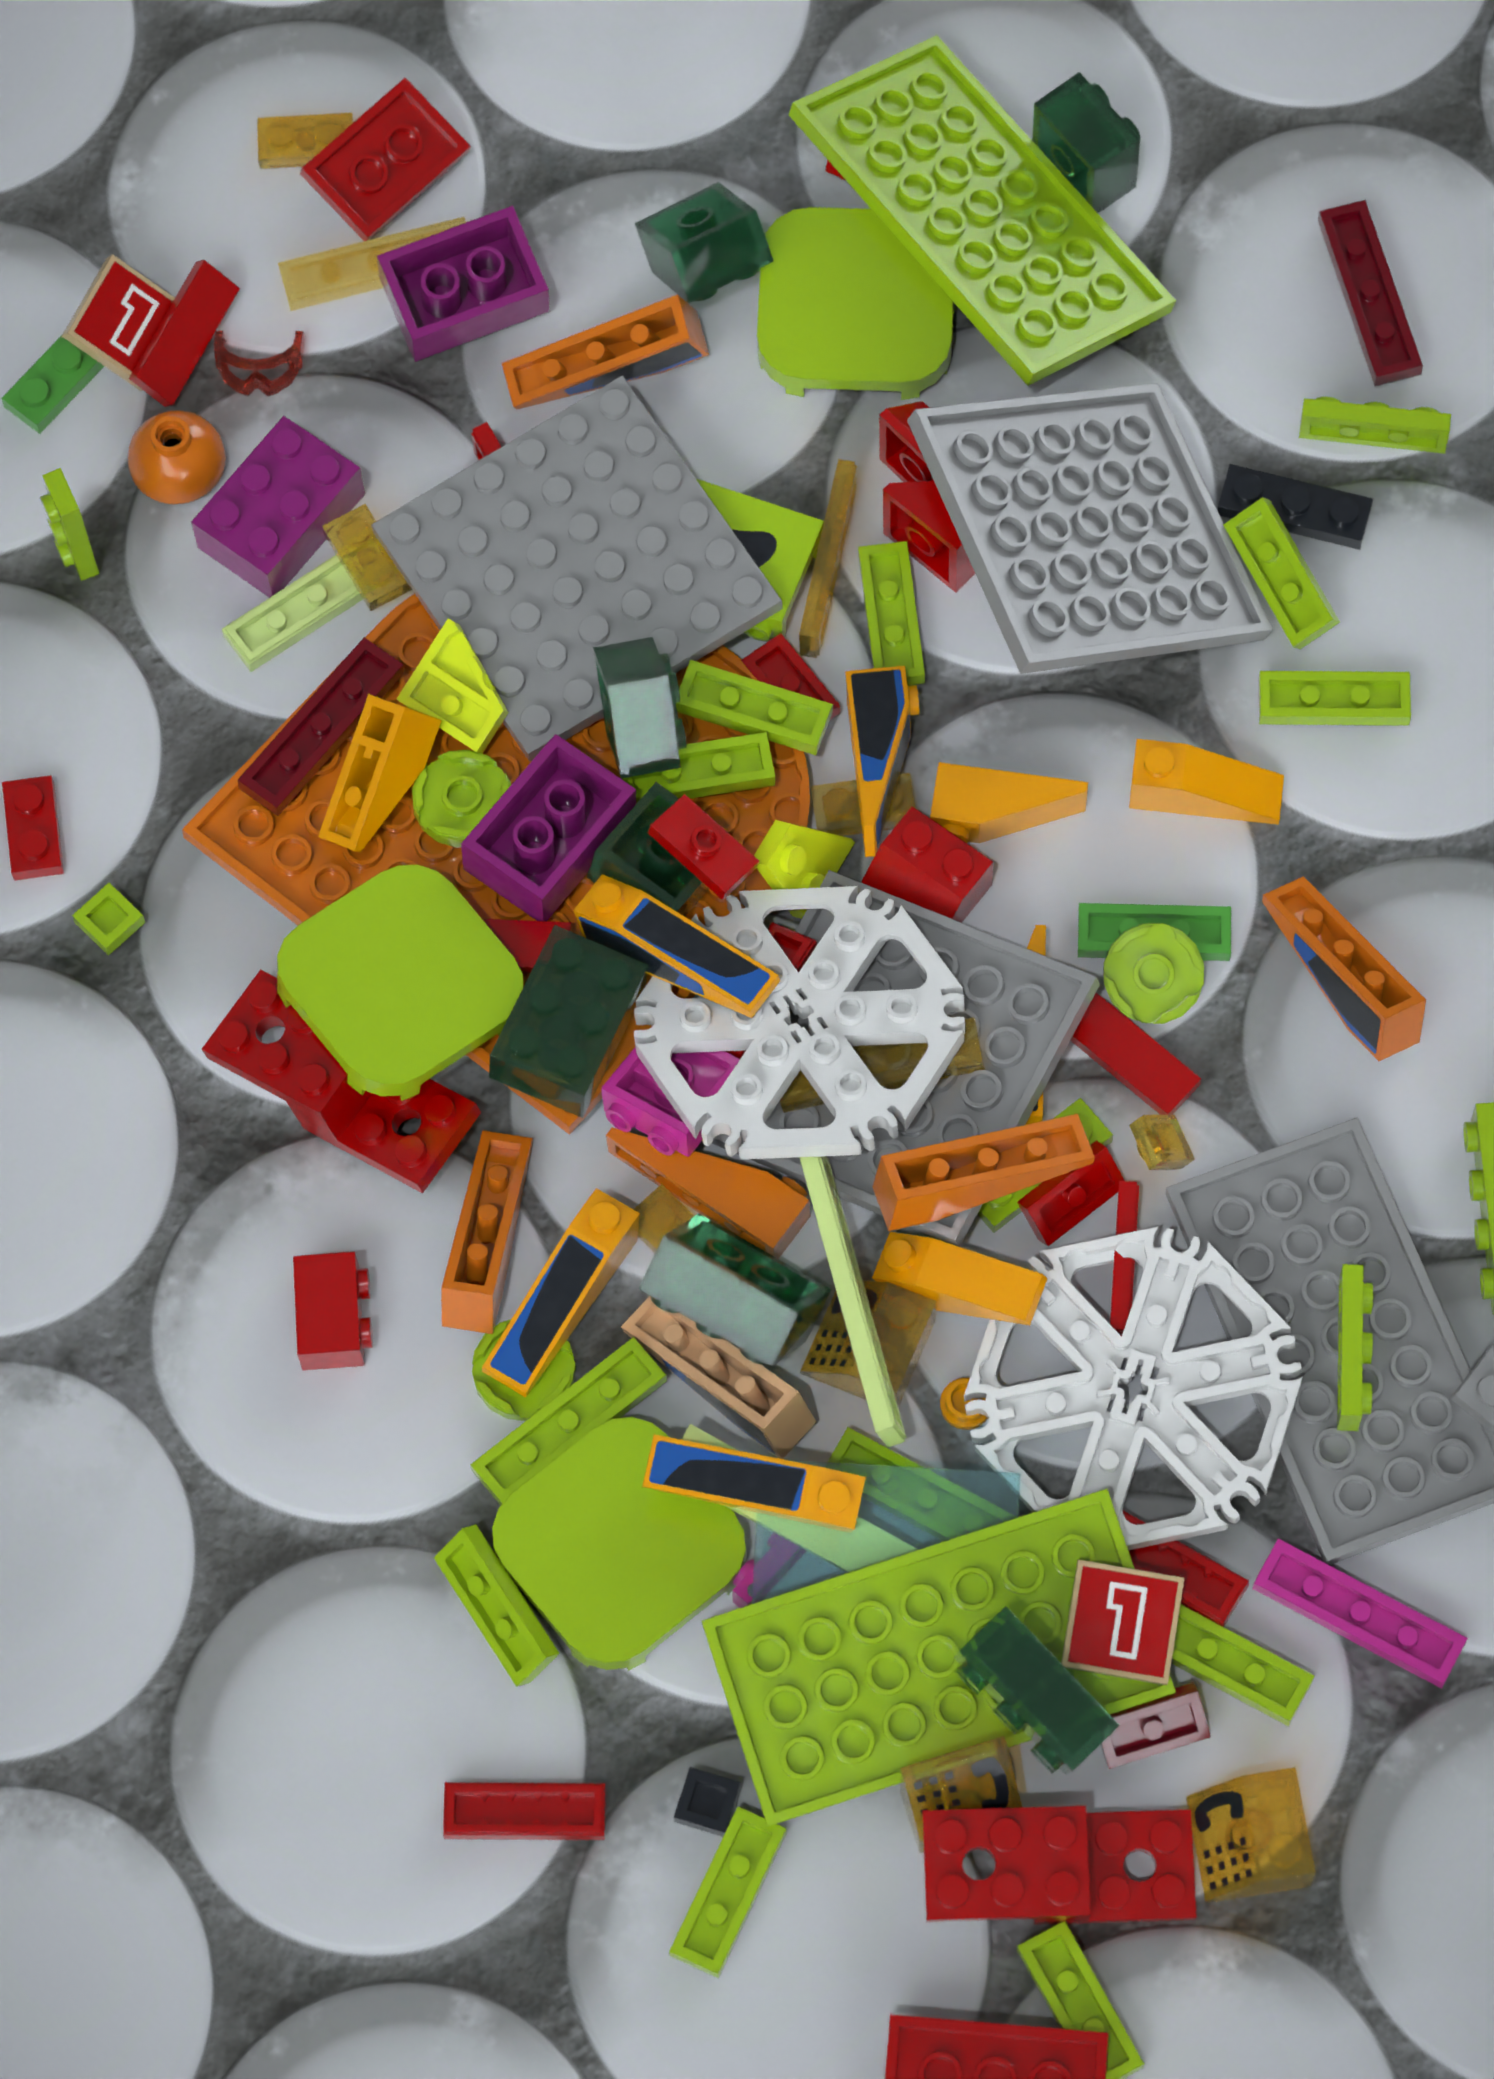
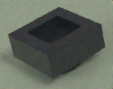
[673,1767,741,1837]

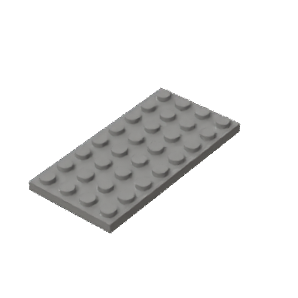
[1166,1117,1494,1565]

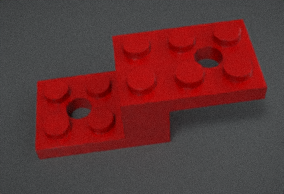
[202,969,481,1194]
[922,1805,1196,1925]

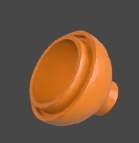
[128,410,226,504]

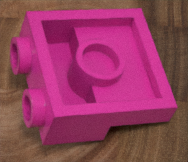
[601,1048,740,1157]

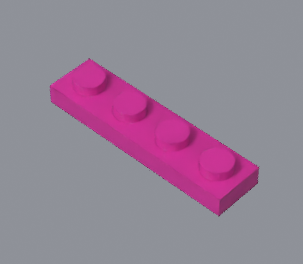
[1252,1539,1468,1689]

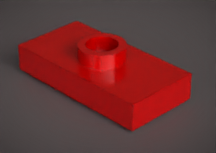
[648,794,759,900]

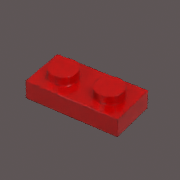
[741,633,840,720]
[2,775,64,881]
[1017,1141,1125,1246]

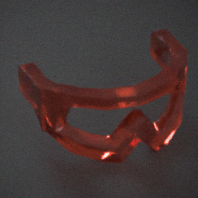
[214,331,305,396]

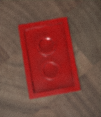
[300,77,471,243]

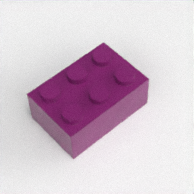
[377,205,550,362]
[191,415,365,598]
[461,734,636,922]

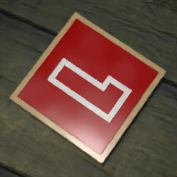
[62,254,175,391]
[1060,1560,1184,1685]

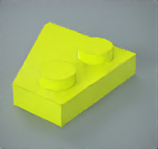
[396,618,509,754]
[754,820,855,919]

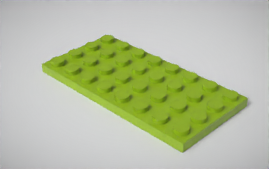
[788,35,1176,386]
[701,1489,1176,1827]

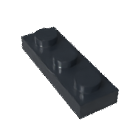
[1217,464,1373,550]

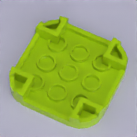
[757,207,953,400]
[277,865,524,1101]
[492,1417,747,1671]

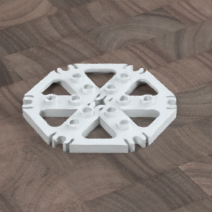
[634,886,965,1160]
[964,1226,1303,1550]

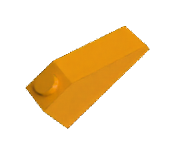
[318,694,442,853]
[1129,739,1284,825]
[930,762,1089,843]
[872,1232,1047,1325]

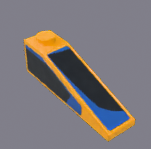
[845,666,919,857]
[573,874,780,1018]
[482,1188,640,1397]
[642,1434,866,1533]

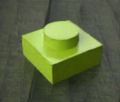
[72,883,146,956]

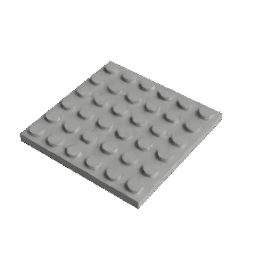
[371,375,783,762]
[907,383,1273,674]
[712,870,1100,1247]

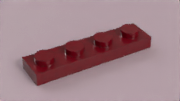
[1318,200,1423,386]
[237,637,404,816]

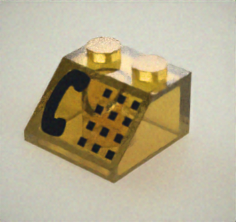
[800,1281,937,1407]
[900,1736,1022,1853]
[1186,1767,1316,1903]

